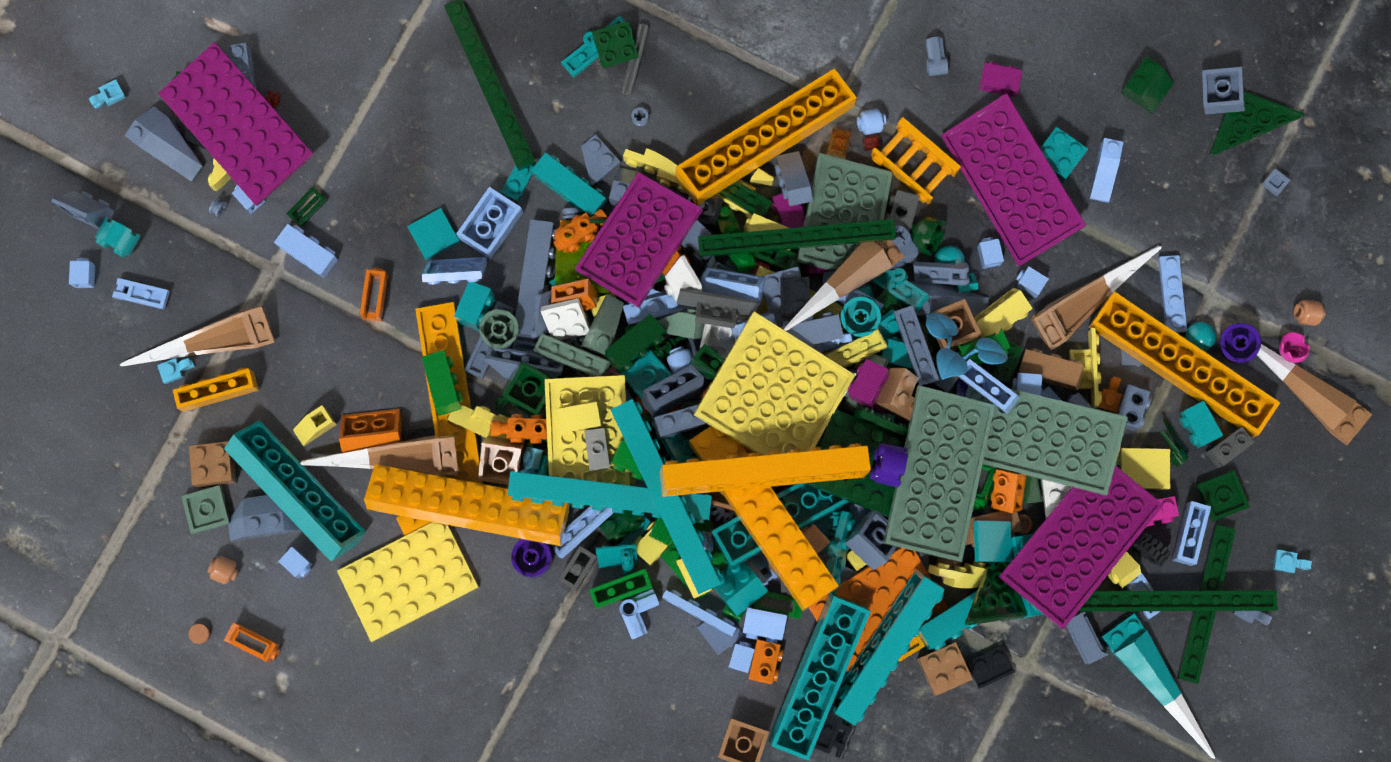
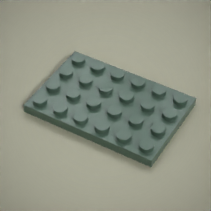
[796,153,893,272]

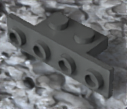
[677,288,759,329]

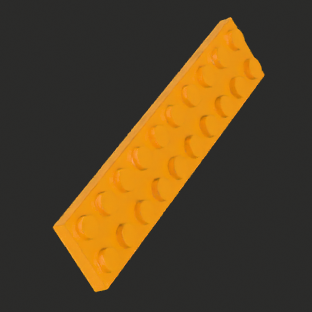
[415,302,484,484]

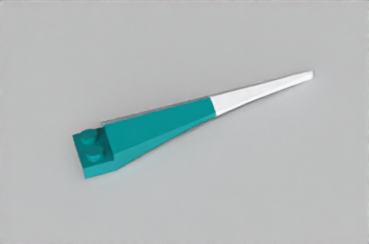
[1101,613,1215,759]

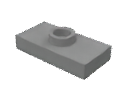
[584,428,610,471]

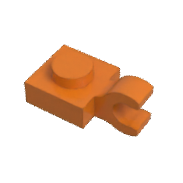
[1097,377,1122,413]

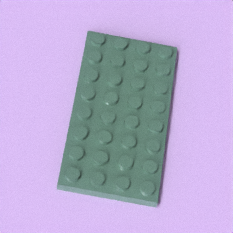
[965,385,1128,496]
[883,386,995,562]

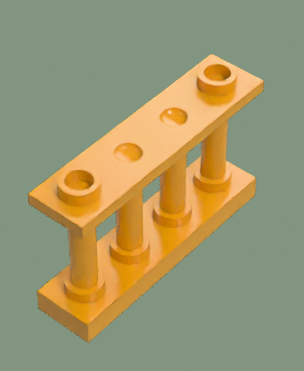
[871,117,961,205]

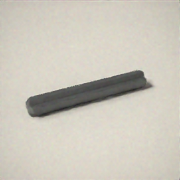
[622,23,649,96]

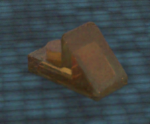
[826,128,851,159]

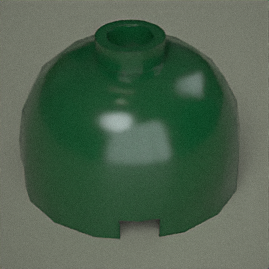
[910,216,946,256]

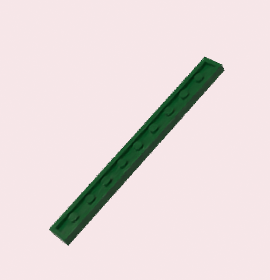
[444,0,536,171]
[698,219,896,257]
[1078,590,1278,612]

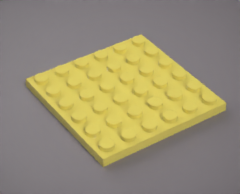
[693,312,855,456]

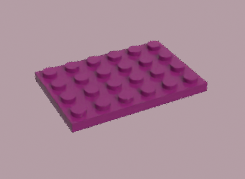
[575,172,703,308]

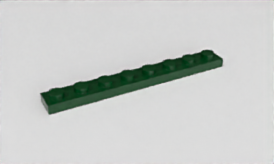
[1177,524,1236,684]

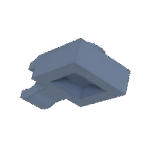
[1233,611,1272,625]

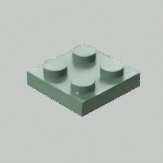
[181,485,230,535]

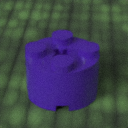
[1220,323,1261,364]
[869,443,908,488]
[511,539,553,578]

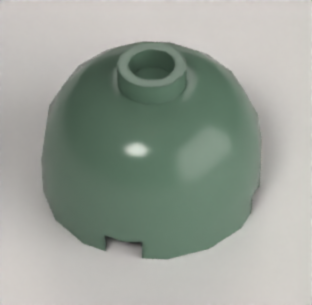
[479,309,519,349]

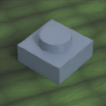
[1261,169,1290,197]

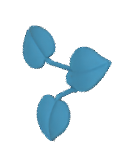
[926,313,1008,379]

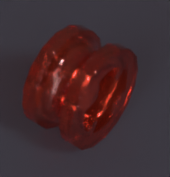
[266,90,281,109]
[862,136,881,151]

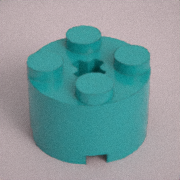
[95,217,141,258]
[841,295,881,337]

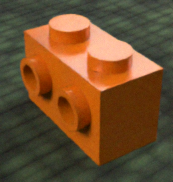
[551,279,597,311]
[991,469,1026,513]
[748,640,783,685]

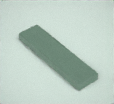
[533,333,611,377]

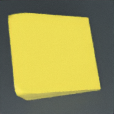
[750,168,774,186]

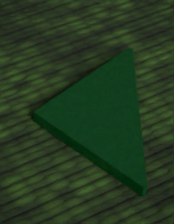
[1209,91,1305,157]
[965,562,1028,625]

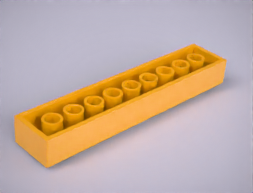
[675,68,857,206]
[1089,291,1280,438]
[689,426,839,611]
[660,443,871,497]
[364,464,569,546]

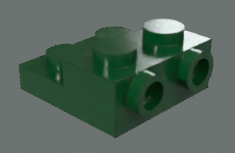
[598,510,644,545]

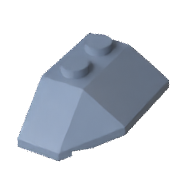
[485,340,564,379]
[228,495,301,541]

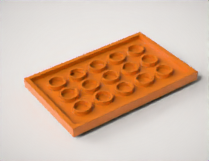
[809,547,949,672]

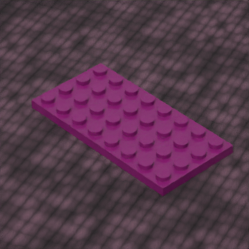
[158,42,315,206]
[941,93,1087,267]
[999,466,1163,629]

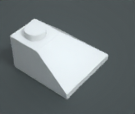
[664,255,703,302]

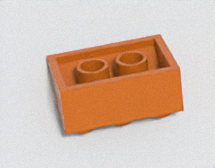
[339,409,403,453]

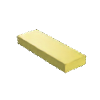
[825,329,887,368]

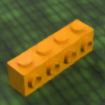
[173,368,259,412]

